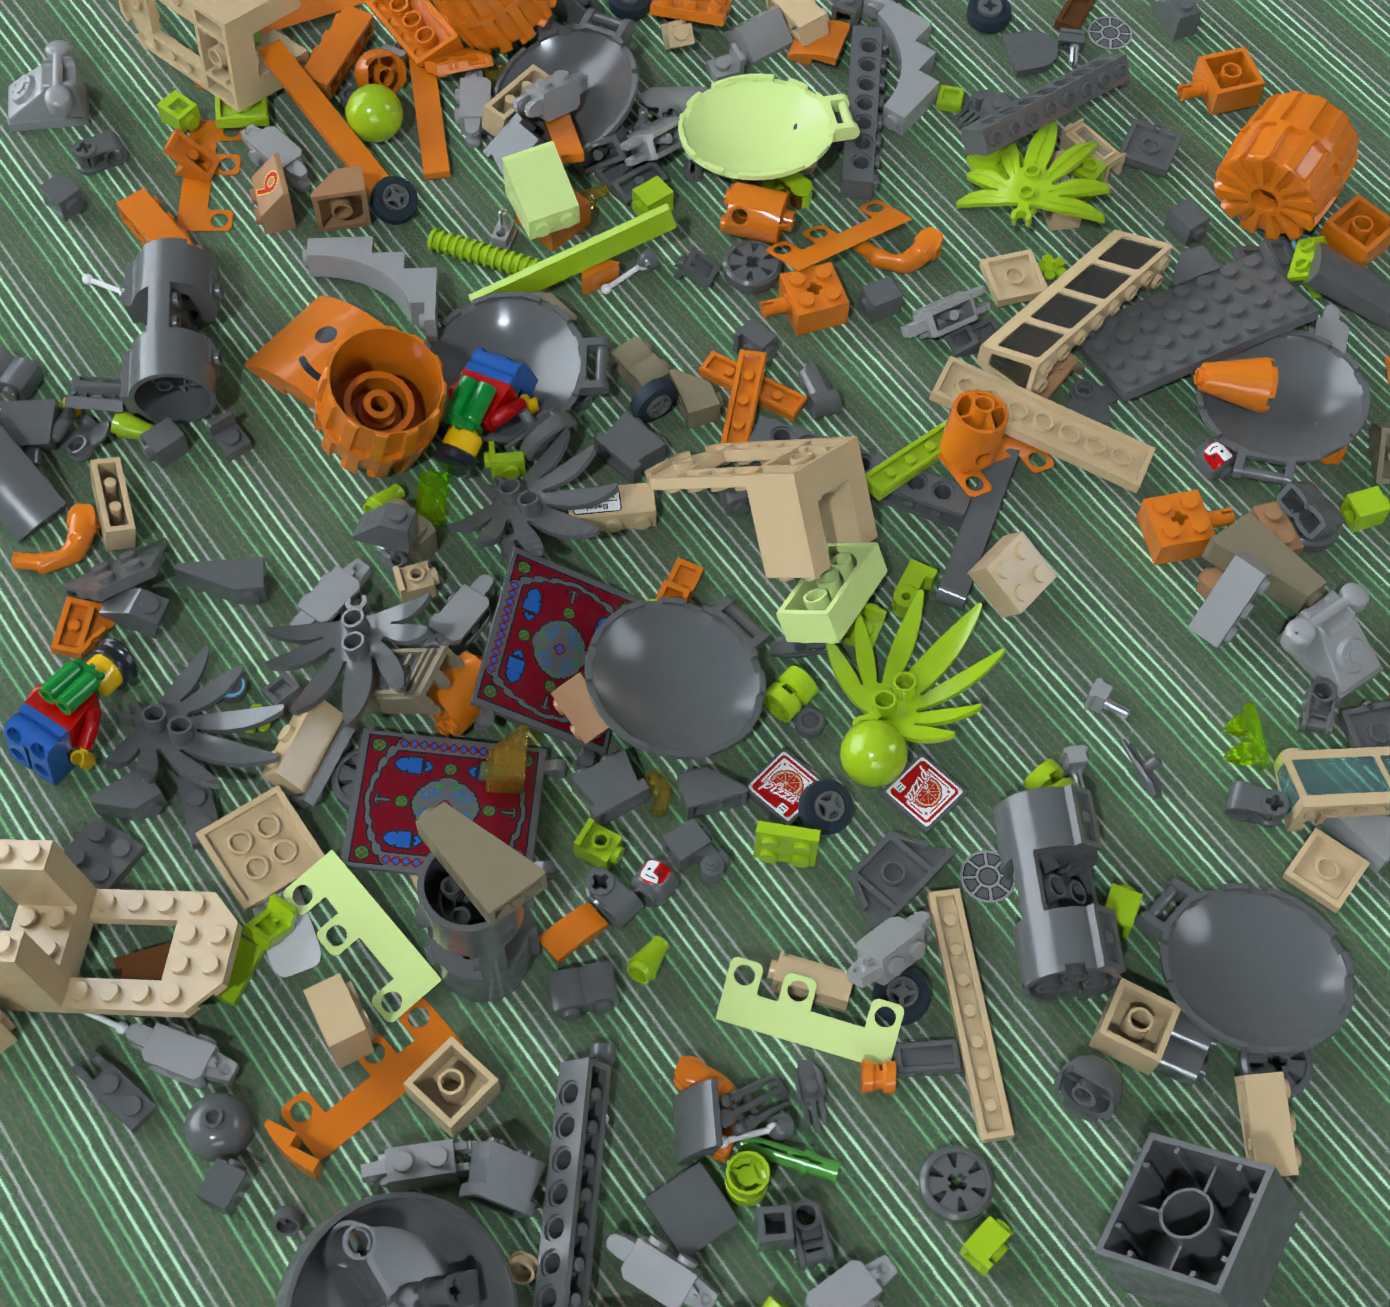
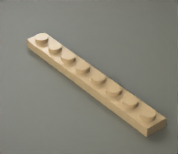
[927,888,1014,1143]

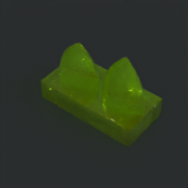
[416,468,449,527]
[1223,702,1272,771]

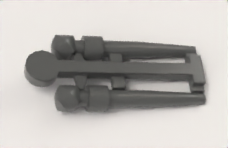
[719,1074,791,1136]

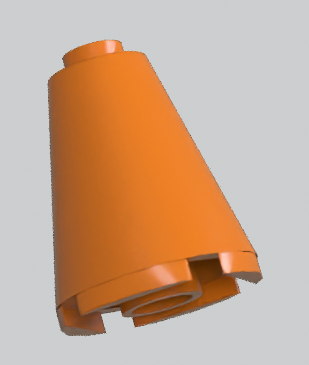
[1194,357,1278,414]

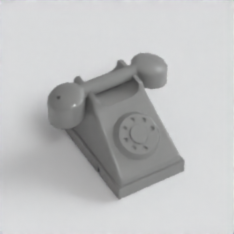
[8,40,89,132]
[1276,582,1384,704]

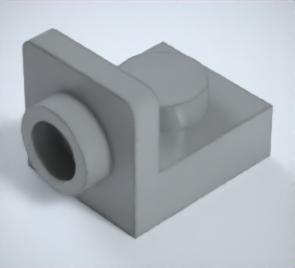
[706,42,747,82]

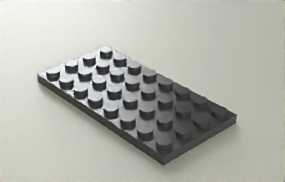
[1074,253,1319,401]

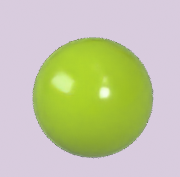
[345,84,403,143]
[840,720,908,787]

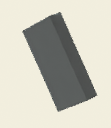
[893,1039,962,1078]

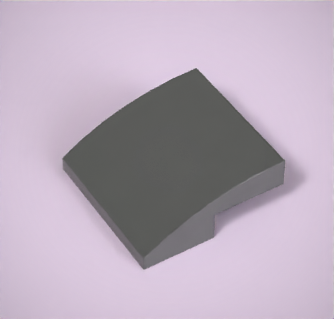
[594,153,668,205]
[1232,239,1303,287]
[65,375,126,412]
[672,1079,723,1165]
[642,1162,740,1257]

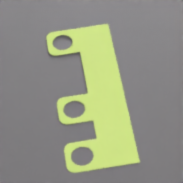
[283,850,442,1022]
[715,957,904,1065]

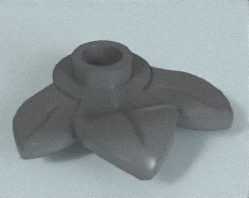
[1067,379,1119,425]
[58,415,111,462]

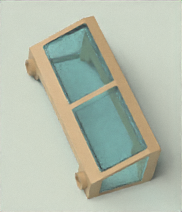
[1273,746,1390,832]

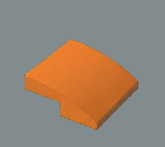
[787,20,851,66]

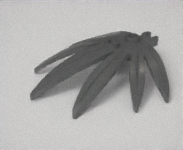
[447,427,619,556]
[263,592,432,728]
[103,646,285,789]

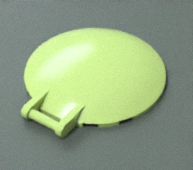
[678,73,860,180]

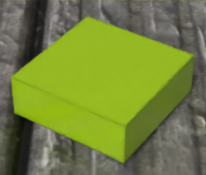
[935,84,965,113]

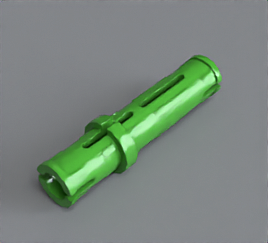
[738,1136,841,1183]

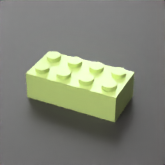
[776,542,888,644]

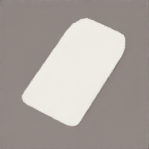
[252,887,321,977]

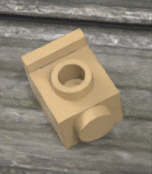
[661,19,695,50]
[392,561,440,603]

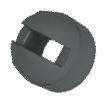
[683,159,704,183]
[273,1205,302,1236]

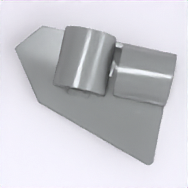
[637,86,708,118]

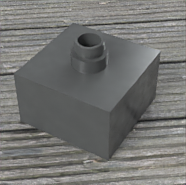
[1094,1132,1302,1307]

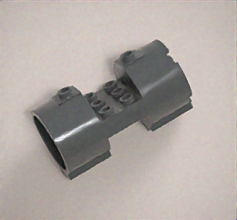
[120,238,224,424]
[993,784,1126,1003]
[414,850,540,1002]

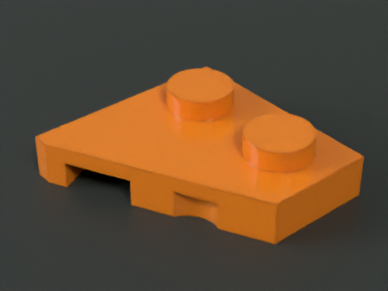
[424,47,494,78]
[51,597,117,659]

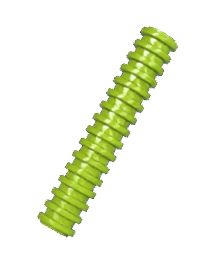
[427,227,541,275]

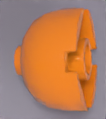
[354,48,407,95]

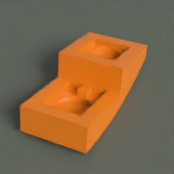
[655,557,705,603]
[538,902,609,965]
[264,1119,324,1181]

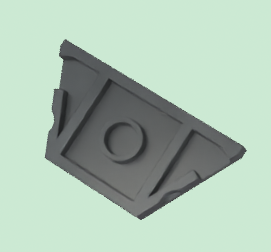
[60,538,171,601]
[848,831,956,931]

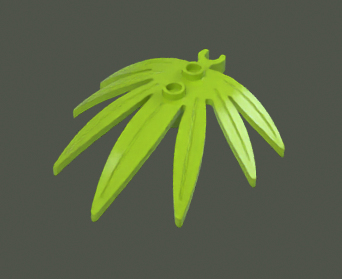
[956,120,1110,227]
[825,589,1005,744]

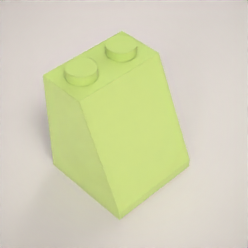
[502,141,580,240]

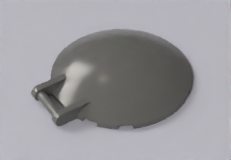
[492,8,639,153]
[426,291,611,444]
[1196,329,1370,488]
[584,595,772,760]
[1135,878,1355,1056]

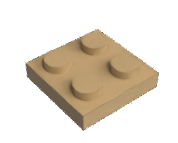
[979,249,1048,308]
[1281,828,1370,913]

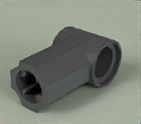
[799,363,842,419]

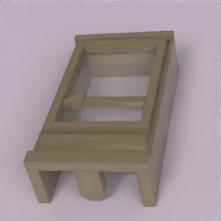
[364,645,465,714]

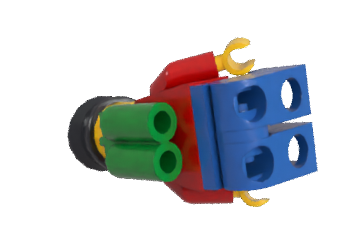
[430,347,539,479]
[4,638,138,786]

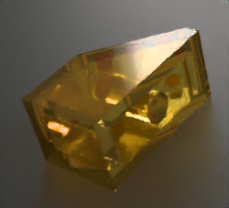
[480,725,528,794]

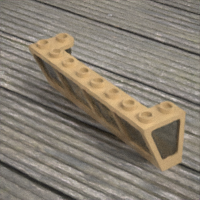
[976,229,1173,394]

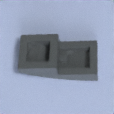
[943,315,1000,357]

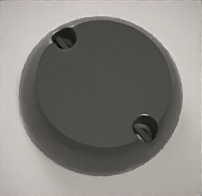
[275,1192,519,1307]

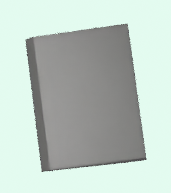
[723,7,793,66]

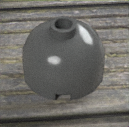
[1054,1055,1123,1123]
[184,1092,254,1163]

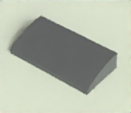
[1306,242,1390,331]
[0,425,66,543]

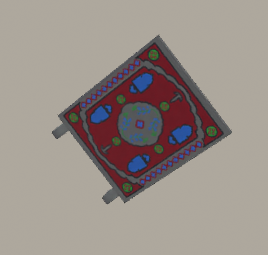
[469,547,642,770]
[341,729,567,881]

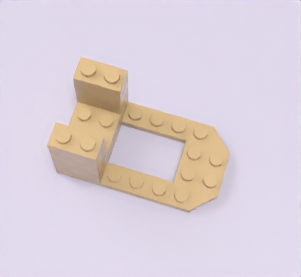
[119,0,310,112]
[644,436,878,581]
[0,839,243,1018]

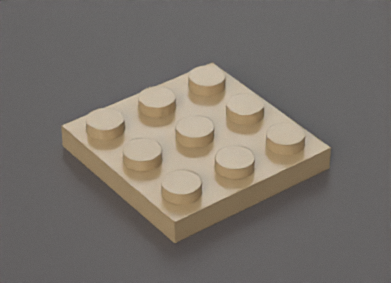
[195,785,325,914]

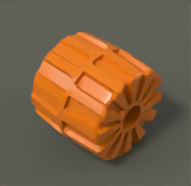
[432,0,557,55]
[1214,90,1360,241]
[314,325,447,478]

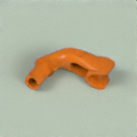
[853,227,943,274]
[11,503,101,575]
[673,1056,740,1163]

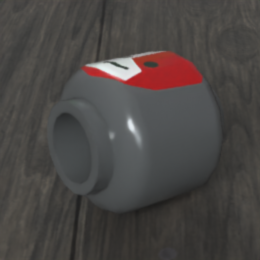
[1194,438,1237,481]
[631,860,678,907]

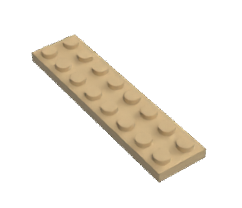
[929,355,1156,493]

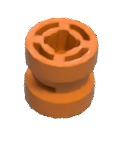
[860,1060,896,1094]

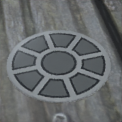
[1088,16,1133,49]
[960,850,1016,903]

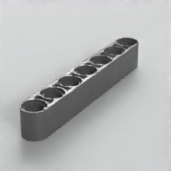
[935,448,1020,611]

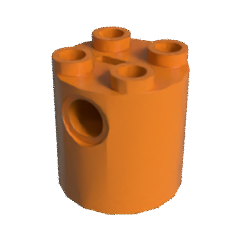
[719,181,796,245]
[939,390,1010,473]
[426,652,482,737]

